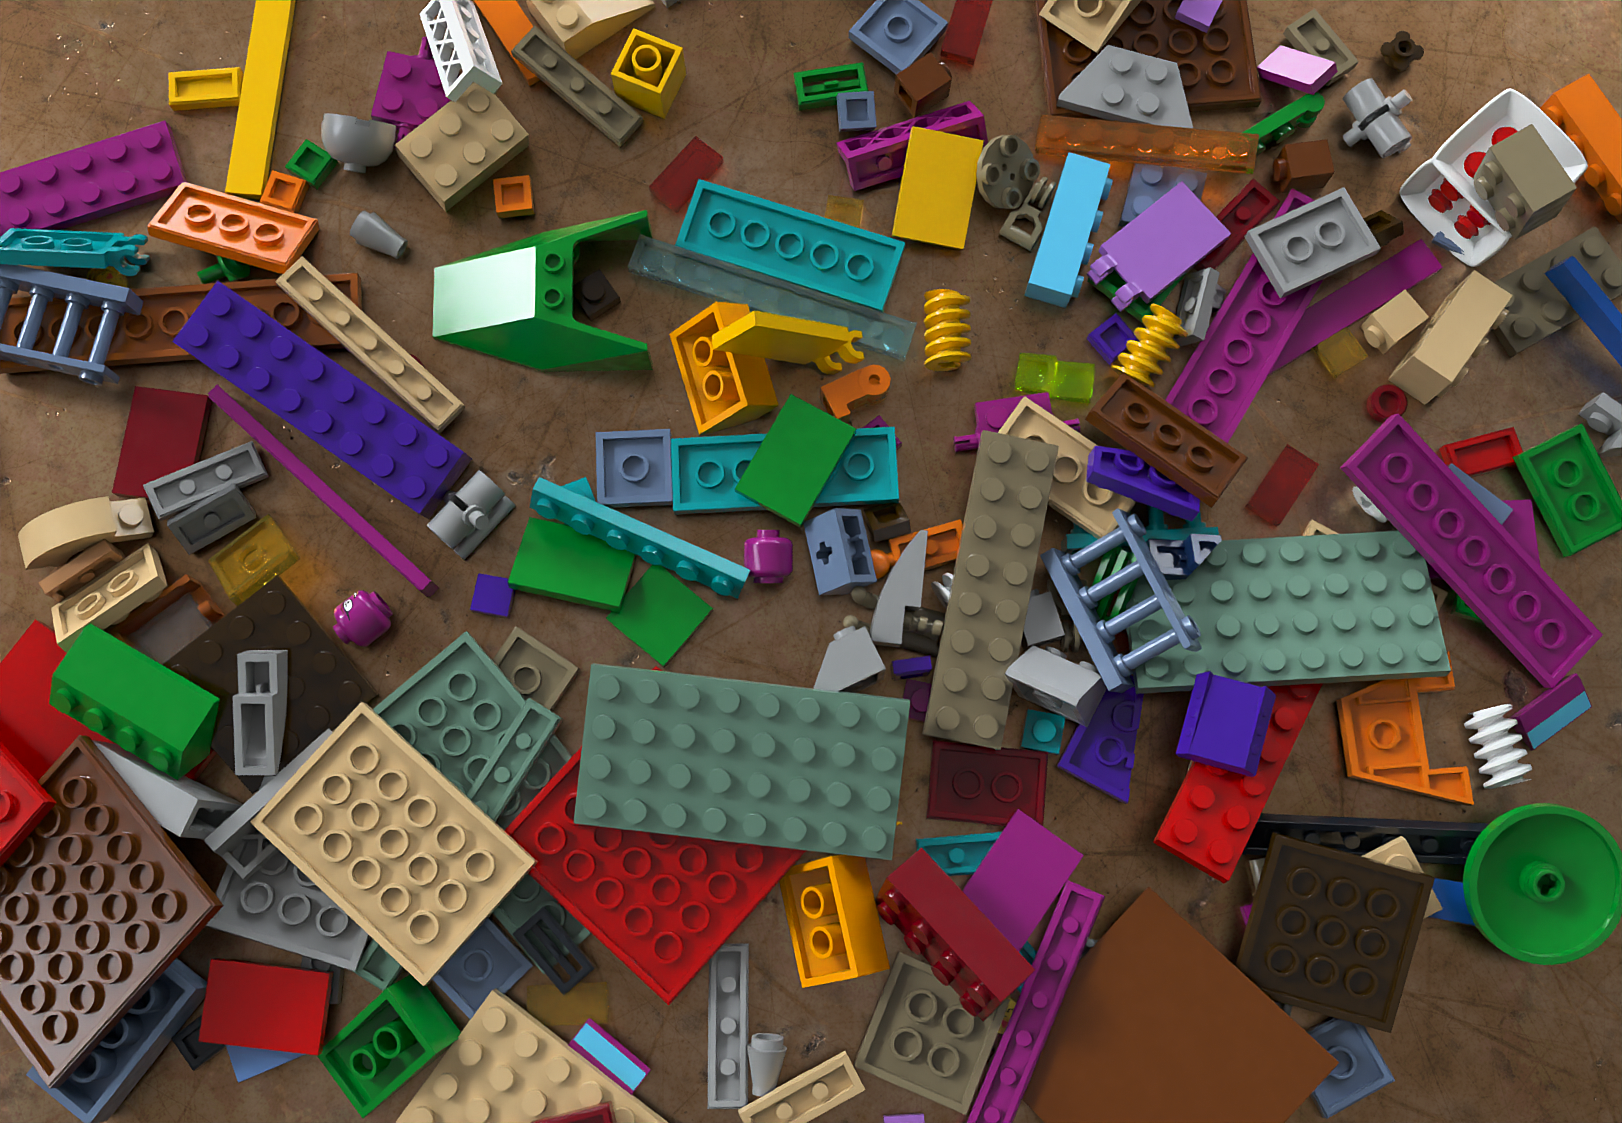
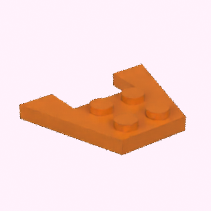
[1336,651,1474,806]

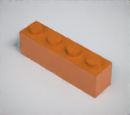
[1540,74,1622,224]

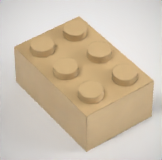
[395,82,529,212]
[1388,270,1513,405]

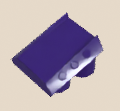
[1176,671,1276,777]

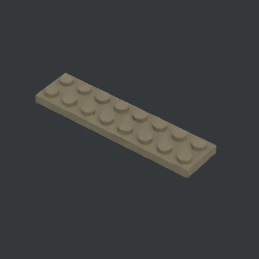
[922,430,1059,750]

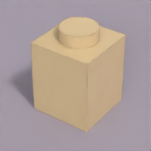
[1360,289,1429,354]

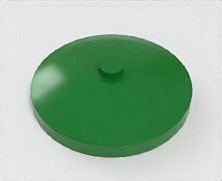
[1463,803,1622,965]

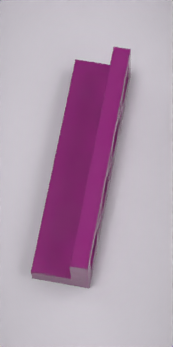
[836,101,988,191]

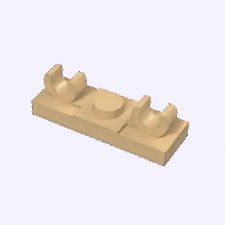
[738,1051,865,1123]

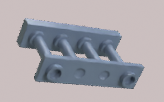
[0,264,144,386]
[1040,508,1202,693]

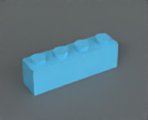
[1024,152,1113,308]

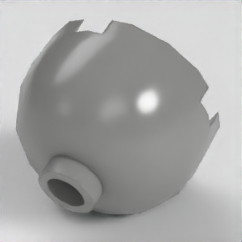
[321,113,396,173]

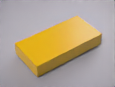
[168,67,244,111]

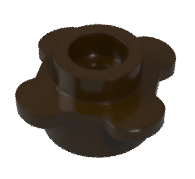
[1380,31,1424,71]

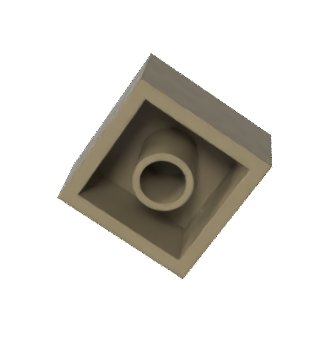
[1473,124,1577,240]

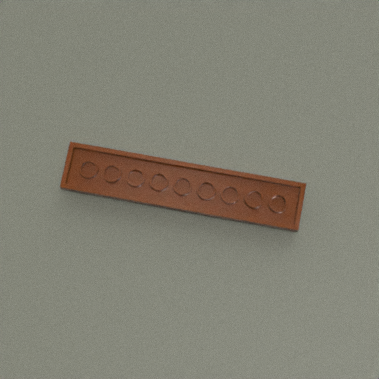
[0,273,362,374]

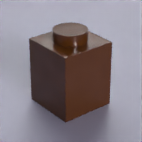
[894,52,952,118]
[1273,139,1335,193]

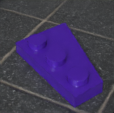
[1086,446,1200,522]
[1057,675,1144,804]

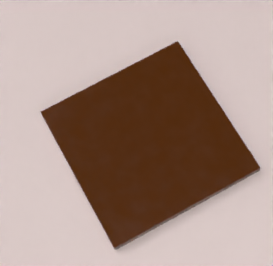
[1034,0,1262,123]
[0,735,224,1089]
[986,887,1340,1123]

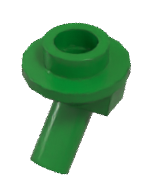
[196,255,250,284]

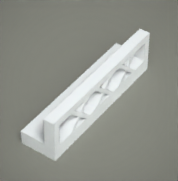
[420,0,503,102]

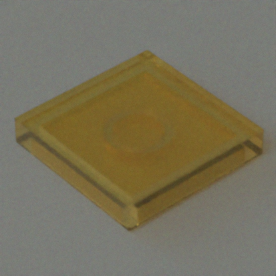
[208,514,300,606]

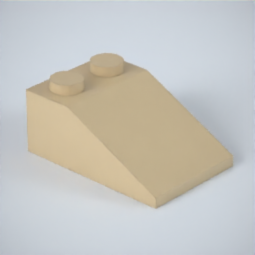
[526,0,655,59]
[1039,0,1141,54]

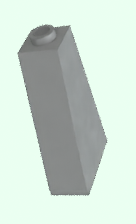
[92,740,243,839]

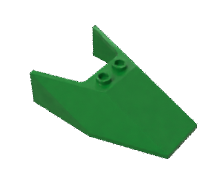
[433,210,653,372]

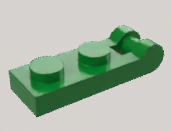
[1225,92,1325,164]

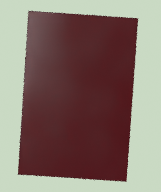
[112,386,212,500]
[926,741,1048,827]

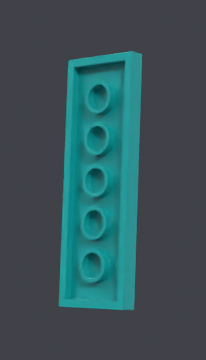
[675,179,905,314]
[671,427,899,515]

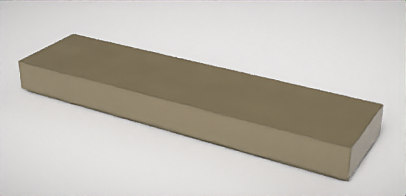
[511,25,644,147]

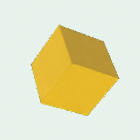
[611,28,686,119]

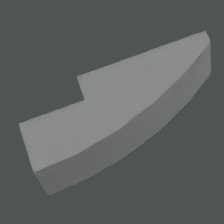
[869,530,928,647]
[233,650,288,775]

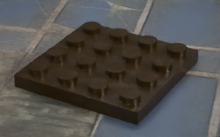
[162,575,378,794]
[1235,832,1435,1033]

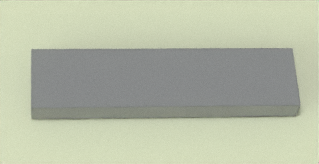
[707,943,749,1109]

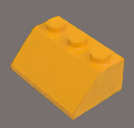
[669,301,779,435]
[779,854,890,988]

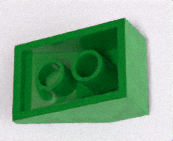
[317,974,461,1118]

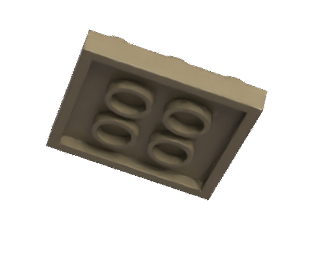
[853,952,1010,1115]

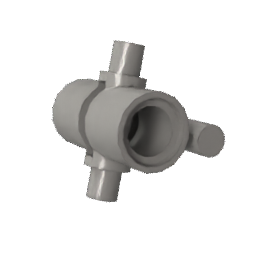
[1342,78,1413,158]
[426,470,516,560]

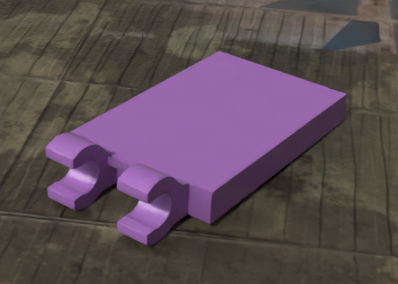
[1086,181,1231,312]

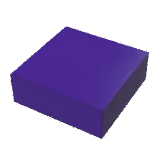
[1086,313,1139,365]
[470,573,516,619]
[890,656,932,681]

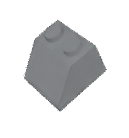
[814,626,886,693]
[1005,645,1107,727]

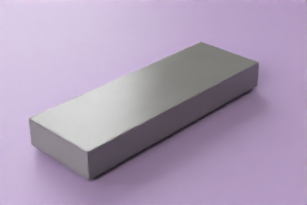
[143,441,269,521]

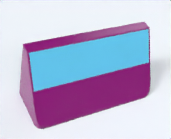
[1509,673,1592,751]
[568,1018,651,1095]

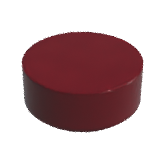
[1367,384,1408,423]

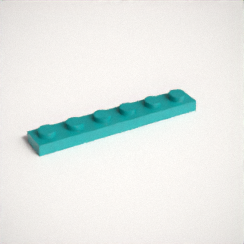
[529,477,750,599]

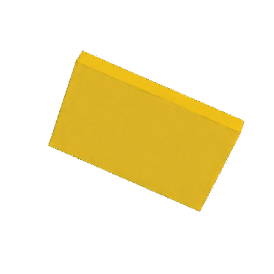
[891,126,984,250]

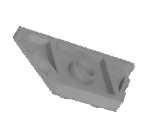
[1056,45,1194,141]

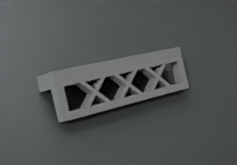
[204,728,333,881]

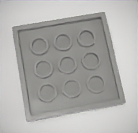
[206,775,372,972]

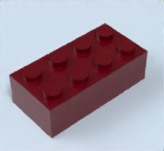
[875,847,1035,1022]

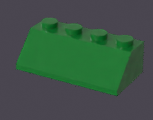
[49,623,220,780]

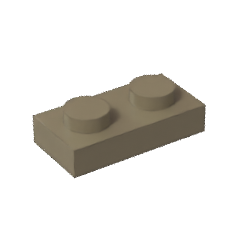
[1283,8,1359,86]

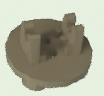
[976,135,1040,209]

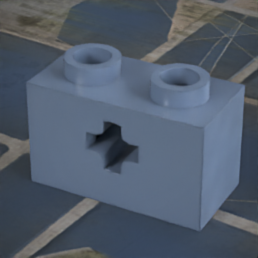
[804,508,877,595]

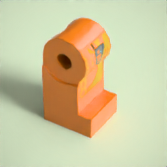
[819,364,891,424]

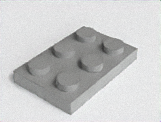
[1245,187,1381,299]

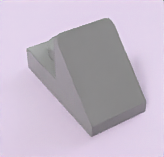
[1578,392,1622,458]

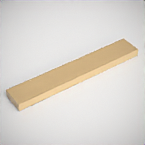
[275,256,465,434]

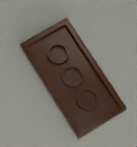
[1085,372,1248,508]

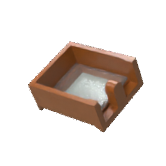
[109,574,225,665]

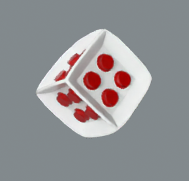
[1400,88,1588,267]

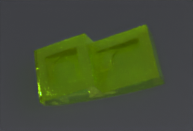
[1015,353,1096,404]

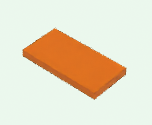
[147,182,319,274]

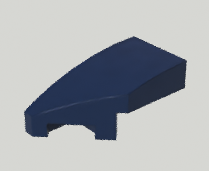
[1146,534,1222,580]

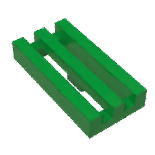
[794,62,869,111]
[1091,546,1139,622]

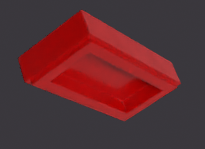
[1439,427,1523,478]

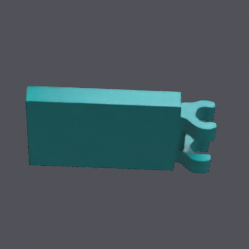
[0,228,150,276]

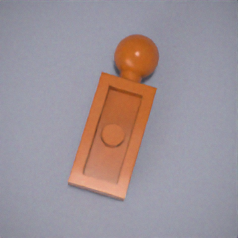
[870,519,963,579]

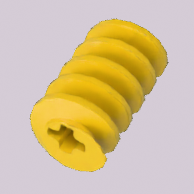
[924,289,971,371]
[1111,304,1188,388]

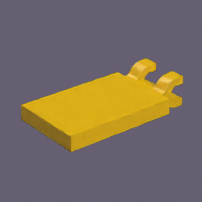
[712,310,864,375]

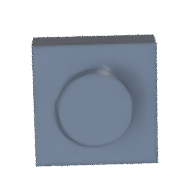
[836,91,877,132]

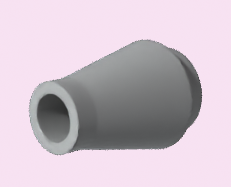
[350,210,408,259]
[747,1033,787,1097]

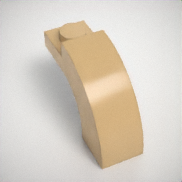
[18,496,154,570]

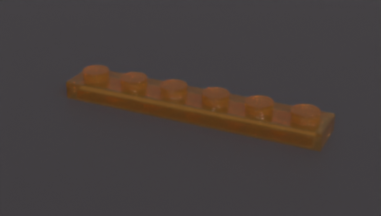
[1035,115,1259,174]

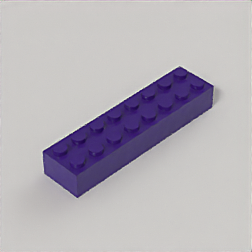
[172,281,472,519]

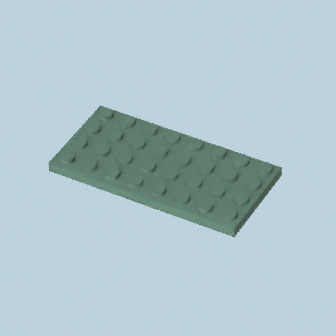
[1116,531,1451,694]
[373,631,592,974]
[574,663,910,860]

